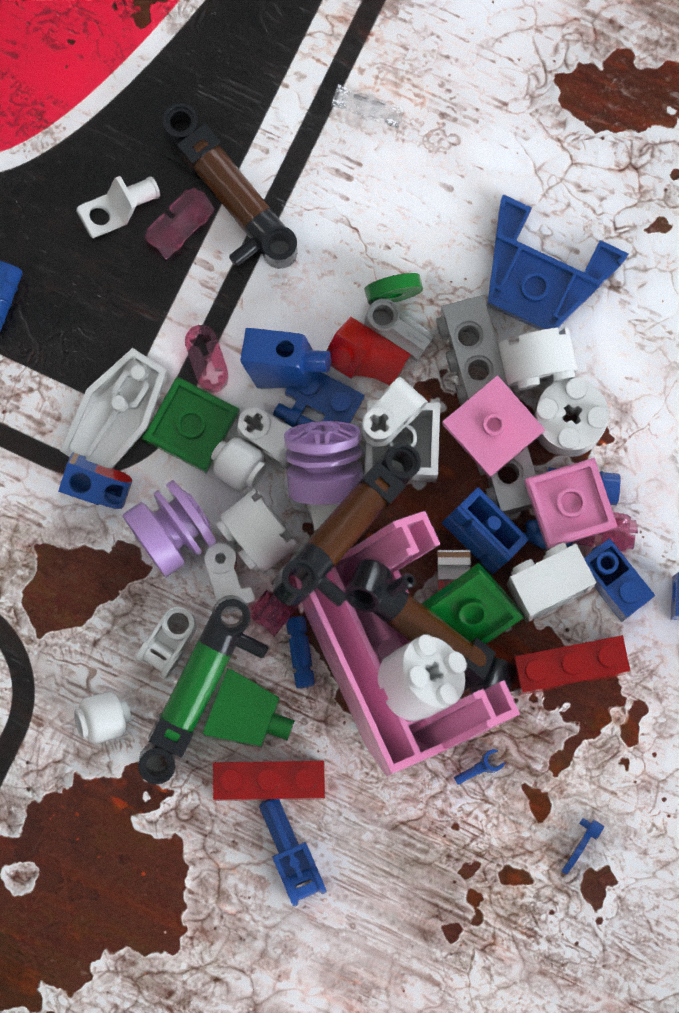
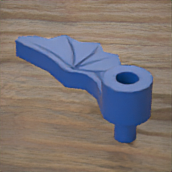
[561,818,605,875]

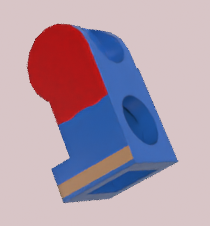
[58,452,133,509]

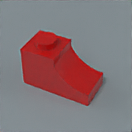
[326,317,411,386]

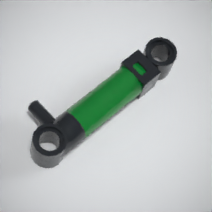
[138,595,268,785]

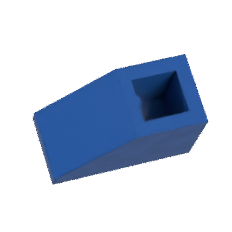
[584,538,656,622]

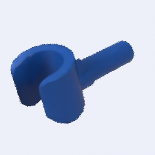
[454,749,505,785]

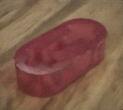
[185,325,229,393]

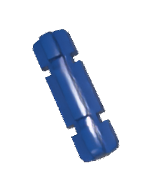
[286,616,315,689]

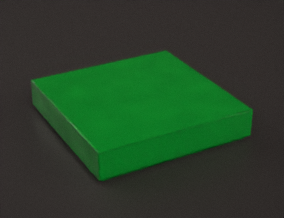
[142,376,240,474]
[421,563,524,644]

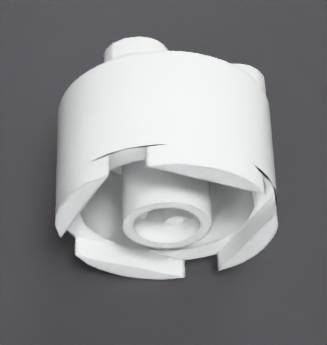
[498,328,578,394]
[533,377,609,457]
[216,489,299,573]
[378,635,467,721]

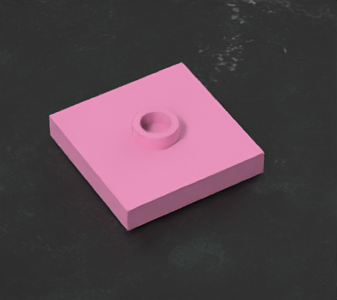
[442,375,545,478]
[524,458,618,550]

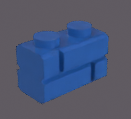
[441,487,529,574]

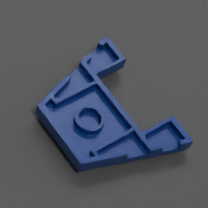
[487,194,629,330]

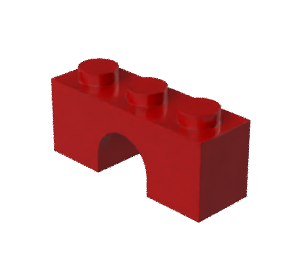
[511,635,631,696]
[213,761,325,801]

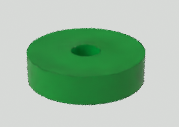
[364,273,423,305]

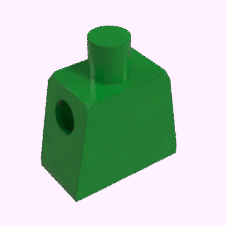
[202,668,295,748]

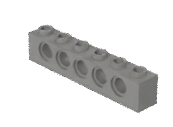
[436,295,536,515]

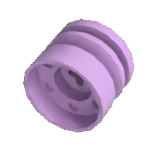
[284,421,363,505]
[122,480,217,578]

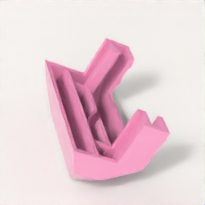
[294,511,520,777]

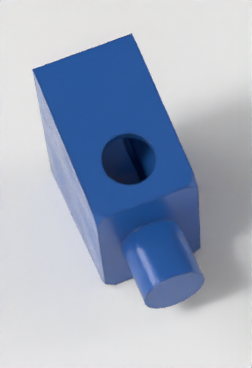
[240,328,331,389]

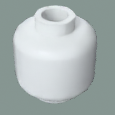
[211,437,267,491]
[74,692,131,744]

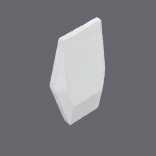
[60,348,168,469]

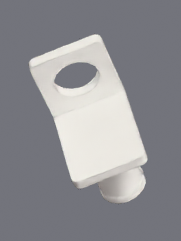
[76,176,160,238]

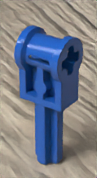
[259,799,327,907]

